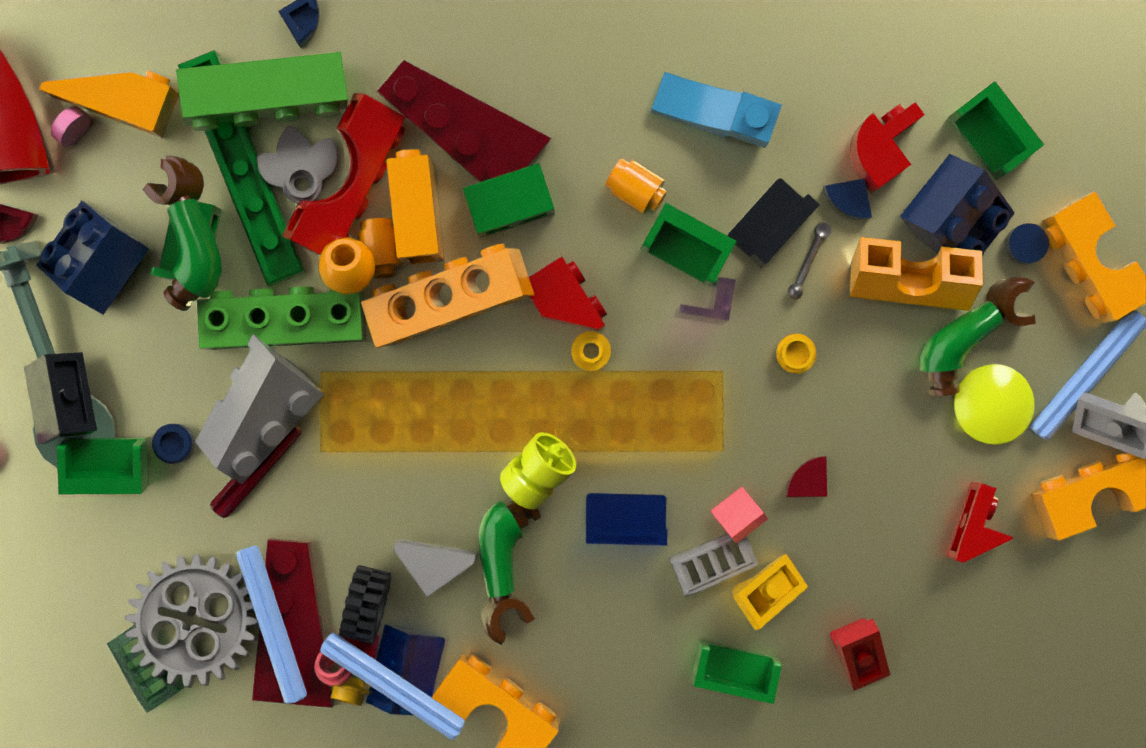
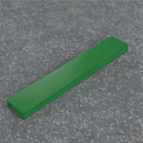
[178,50,306,287]

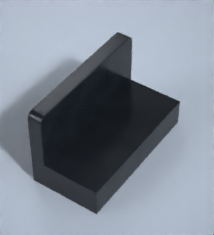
[727,178,820,268]
[24,352,97,444]

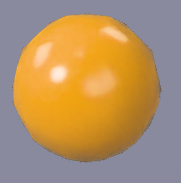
[318,237,375,295]

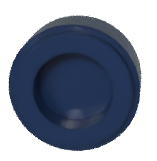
[1005,223,1049,264]
[152,424,195,464]

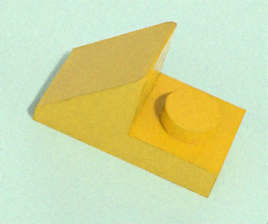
[733,554,808,631]

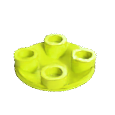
[954,364,1035,444]

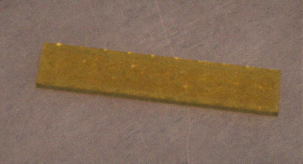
[320,371,724,452]

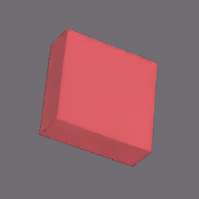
[711,487,768,544]

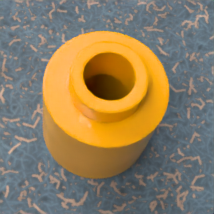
[605,158,667,215]
[357,218,402,279]

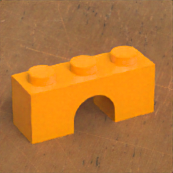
[1042,192,1146,323]
[850,237,983,311]
[1030,451,1146,541]
[431,653,559,748]

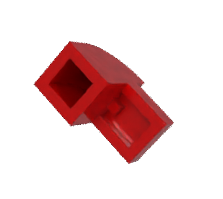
[850,102,925,194]

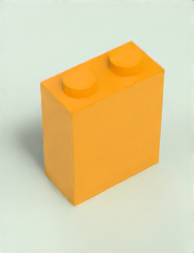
[386,149,445,266]

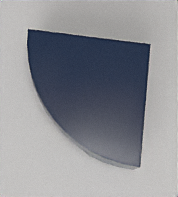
[278,0,320,48]
[823,178,872,220]

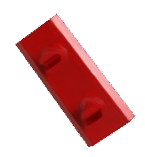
[0,50,50,185]

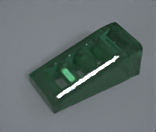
[107,624,185,714]

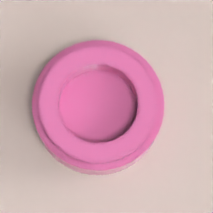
[51,106,91,147]

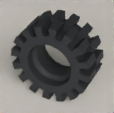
[340,565,391,644]

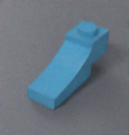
[651,72,782,148]

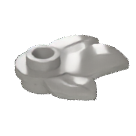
[257,126,337,204]

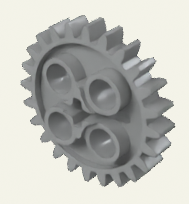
[125,554,259,688]

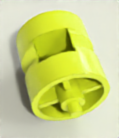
[500,432,576,509]

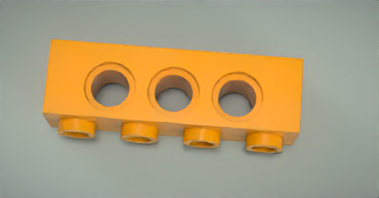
[361,243,534,348]

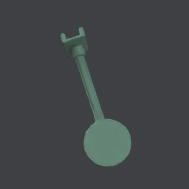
[0,241,116,468]

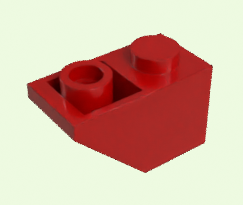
[529,256,607,331]

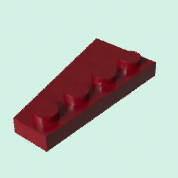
[376,60,551,182]
[252,538,334,708]

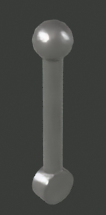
[787,222,831,300]

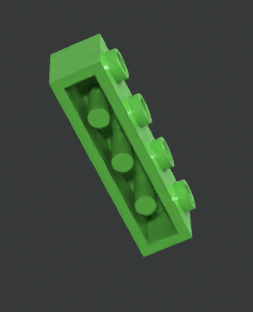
[176,52,348,131]
[197,287,367,350]

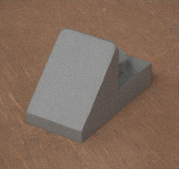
[1072,392,1146,459]

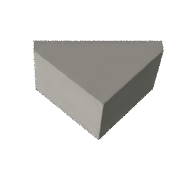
[394,539,478,597]

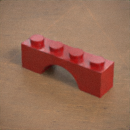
[282,93,406,258]

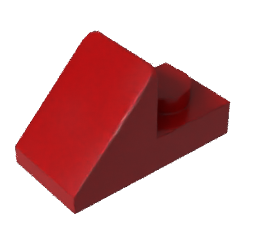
[946,481,1014,563]
[830,618,891,691]

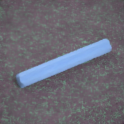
[1030,310,1146,440]
[236,546,307,704]
[320,633,465,740]

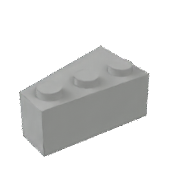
[195,334,324,484]

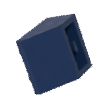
[900,154,1015,257]
[36,200,149,315]

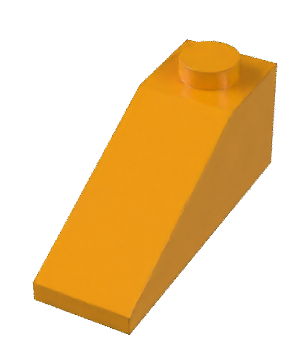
[39,71,179,138]

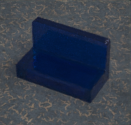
[585,493,668,546]
[366,624,445,715]

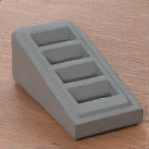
[669,534,758,597]

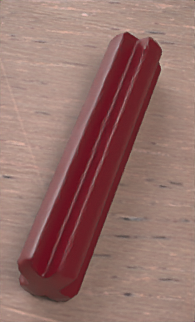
[210,425,302,518]

